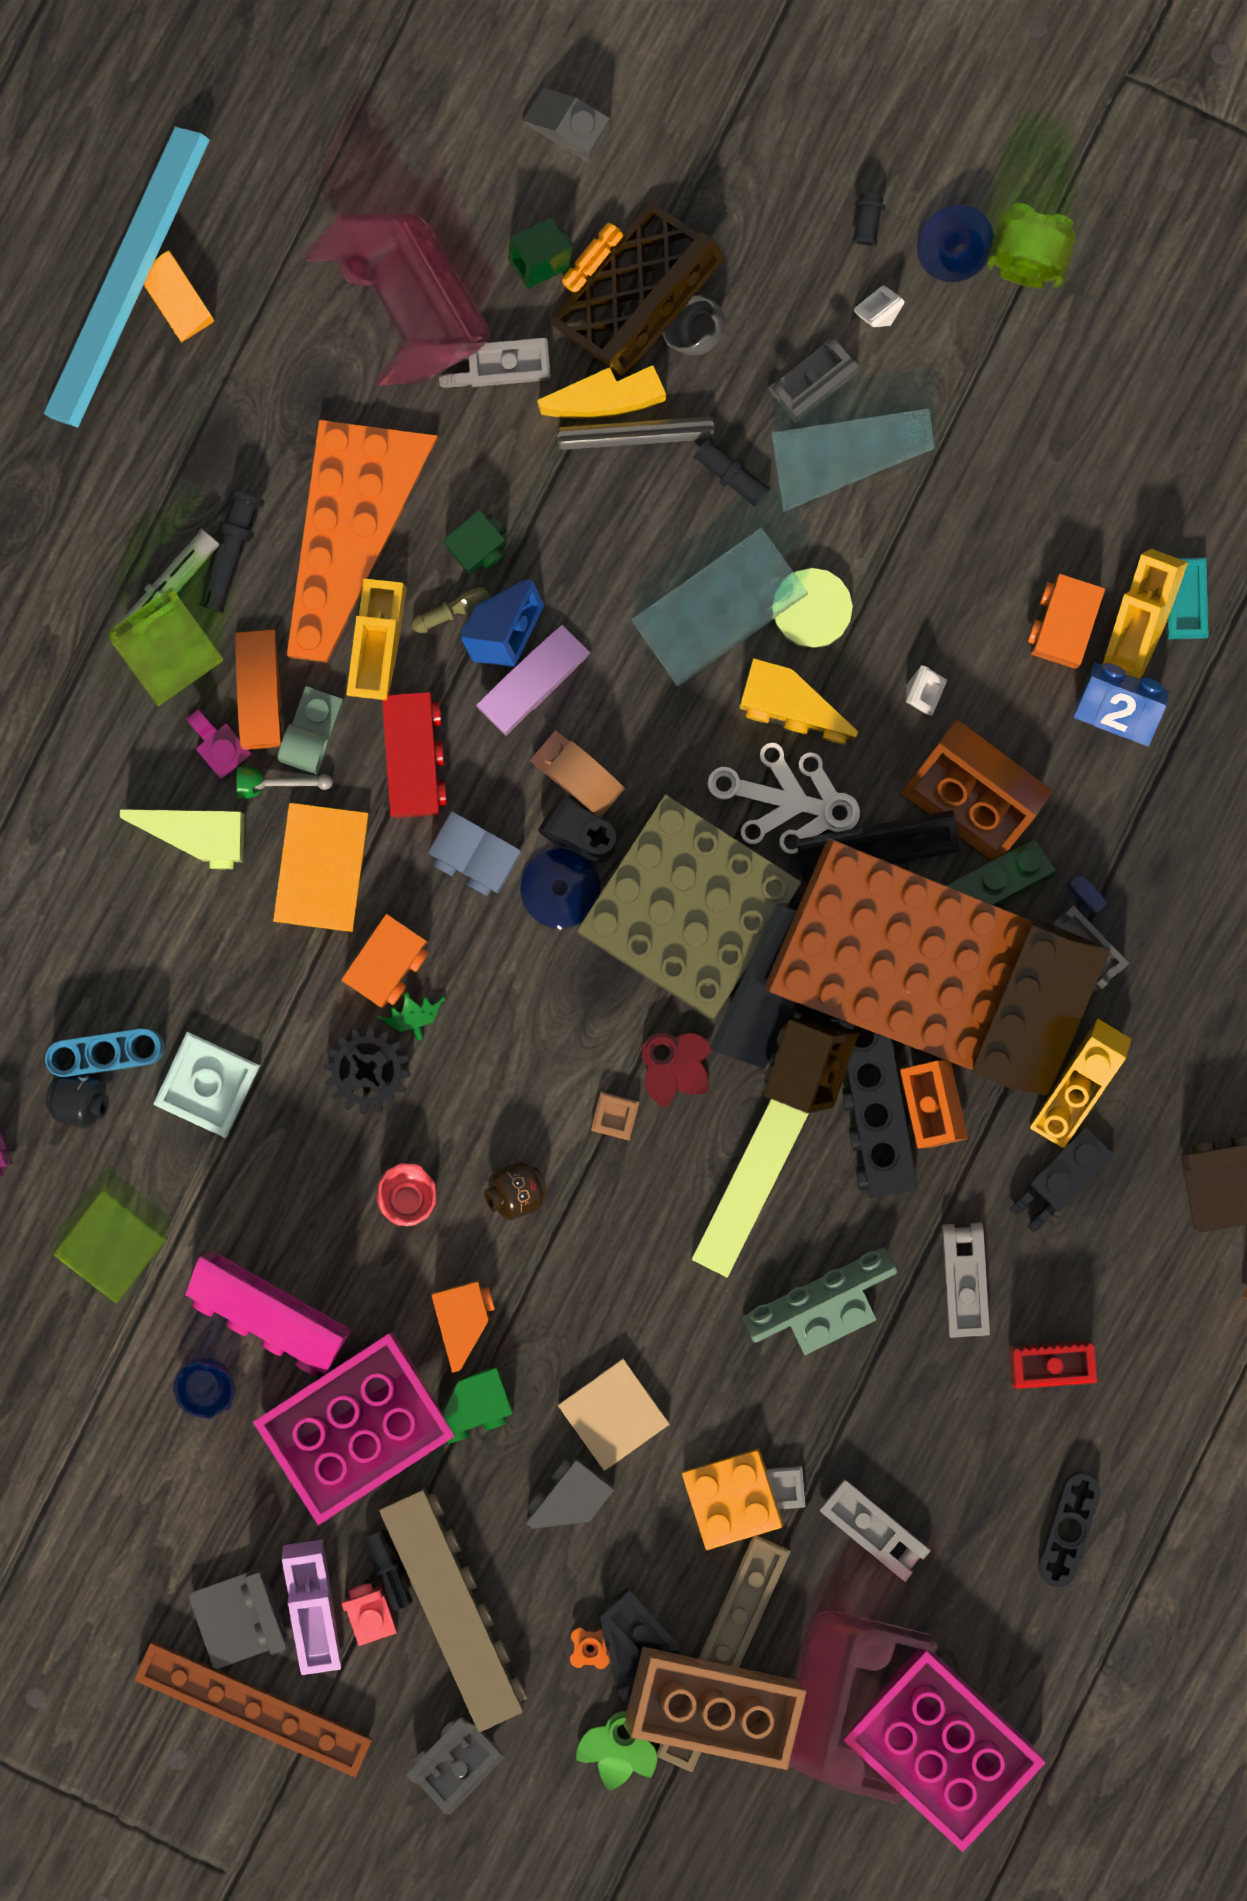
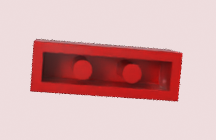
[382,692,447,818]

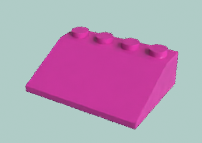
[186,1251,352,1376]
[253,1332,455,1525]
[843,1643,1046,1852]

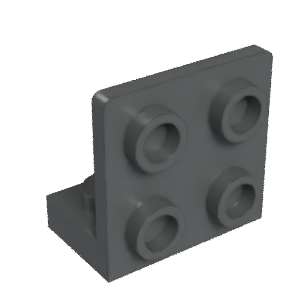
[189,1566,290,1669]

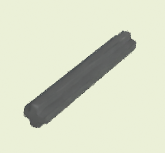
[557,416,715,450]

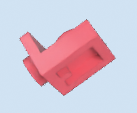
[342,1583,398,1646]

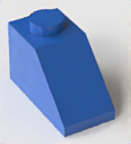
[461,579,544,667]

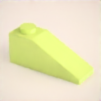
[120,810,245,869]

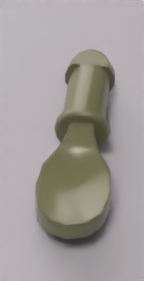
[411,587,490,633]

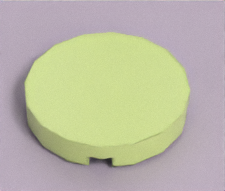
[773,568,853,648]

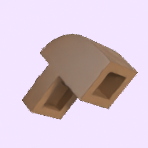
[530,730,625,818]

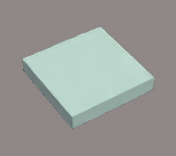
[153,1032,261,1138]

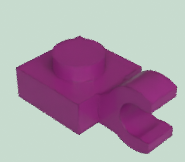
[186,709,253,780]

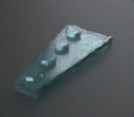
[771,408,935,512]

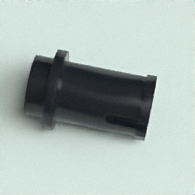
[852,193,886,246]

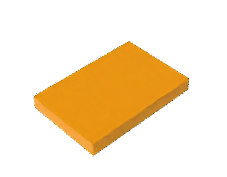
[273,803,369,932]

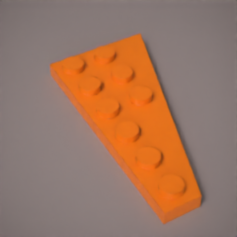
[287,420,438,663]

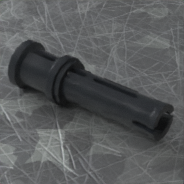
[199,490,265,613]

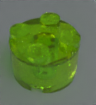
[986,203,1076,289]

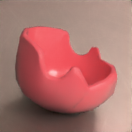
[376,1163,436,1226]

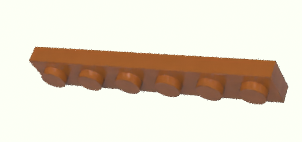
[134,1641,373,1778]

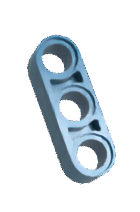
[45,1029,165,1077]

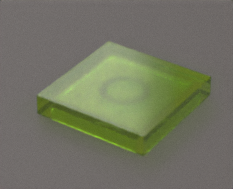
[53,1191,167,1304]

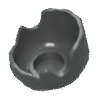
[662,295,725,355]

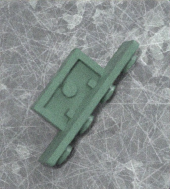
[742,1247,898,1355]

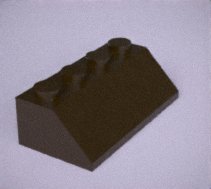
[972,918,1110,1096]

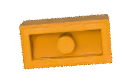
[144,250,214,343]

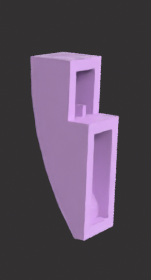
[477,625,590,736]
[282,1539,341,1675]

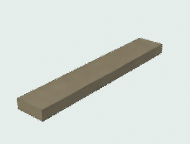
[656,1535,791,1772]

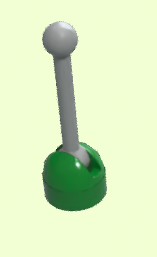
[237,767,333,799]

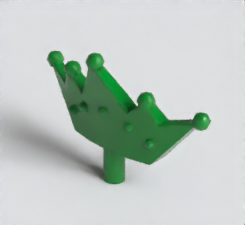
[377,992,446,1041]

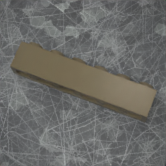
[379,1486,527,1733]

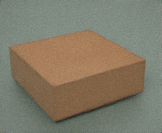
[591,1092,639,1141]

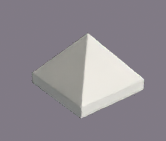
[854,286,905,327]
[906,665,947,716]

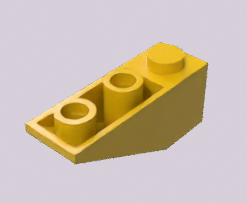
[739,658,858,745]
[1030,1018,1132,1148]

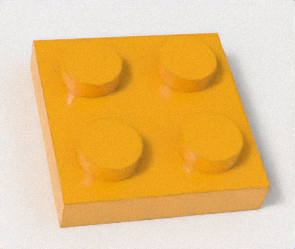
[682,1448,784,1550]

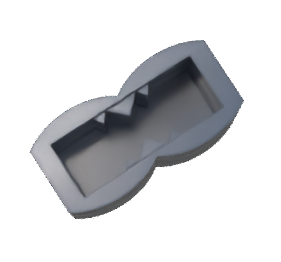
[428,812,522,896]

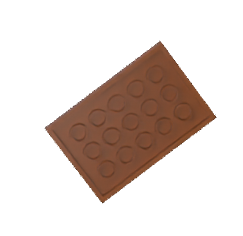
[764,838,1034,1070]

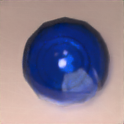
[173,1357,236,1419]

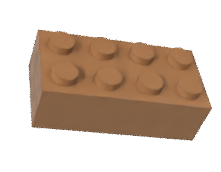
[623,1647,806,1770]

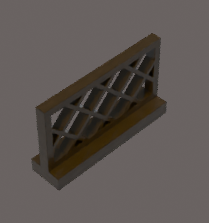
[549,201,725,379]

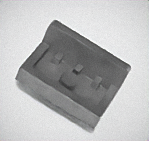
[406,1717,506,1815]

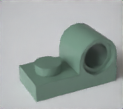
[278,686,344,775]

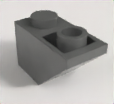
[525,1456,614,1529]

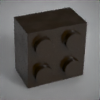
[764,1016,859,1114]

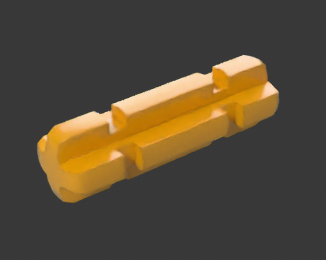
[562,223,623,293]

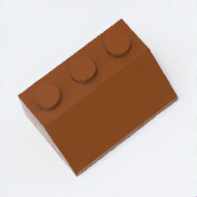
[901,719,1053,861]

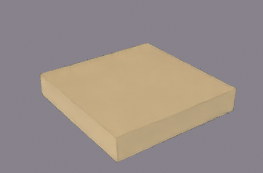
[558,1358,670,1471]

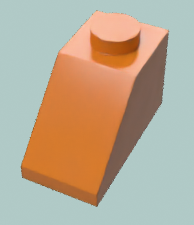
[431,1280,495,1373]

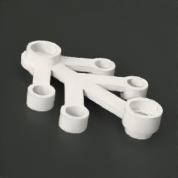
[708,743,860,854]

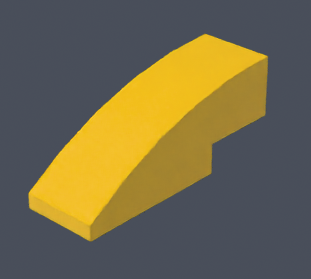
[537,365,666,419]
[1102,549,1188,680]
[347,579,407,700]

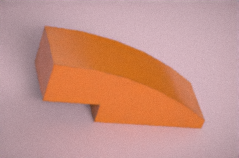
[236,630,283,750]

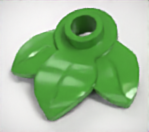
[576,1711,657,1790]

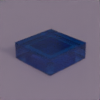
[1065,875,1107,915]

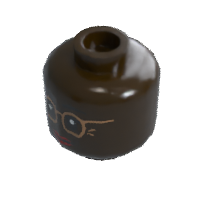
[484,1162,547,1220]

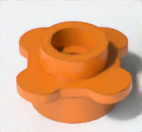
[570,1628,609,1669]

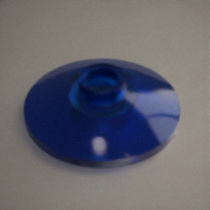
[917,205,995,282]
[520,849,600,928]

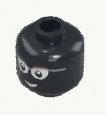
[46,1075,109,1129]

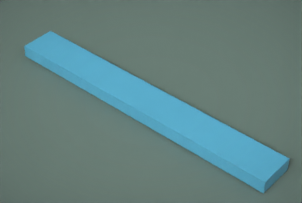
[44,127,210,428]

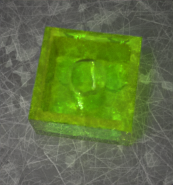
[107,587,224,706]

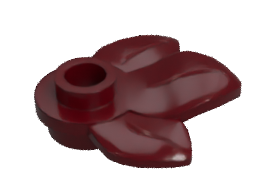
[642,1032,712,1108]

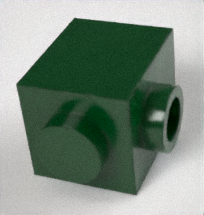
[508,218,573,289]
[442,510,506,576]

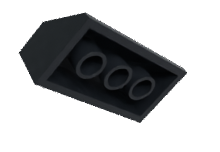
[710,903,810,1069]

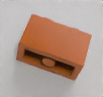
[1027,574,1105,669]
[341,914,429,1008]
[900,1061,968,1148]

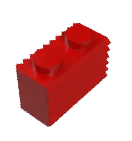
[1008,1340,1097,1389]

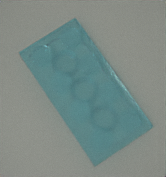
[631,527,808,686]

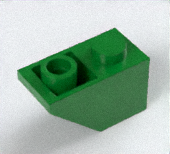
[443,1365,514,1444]

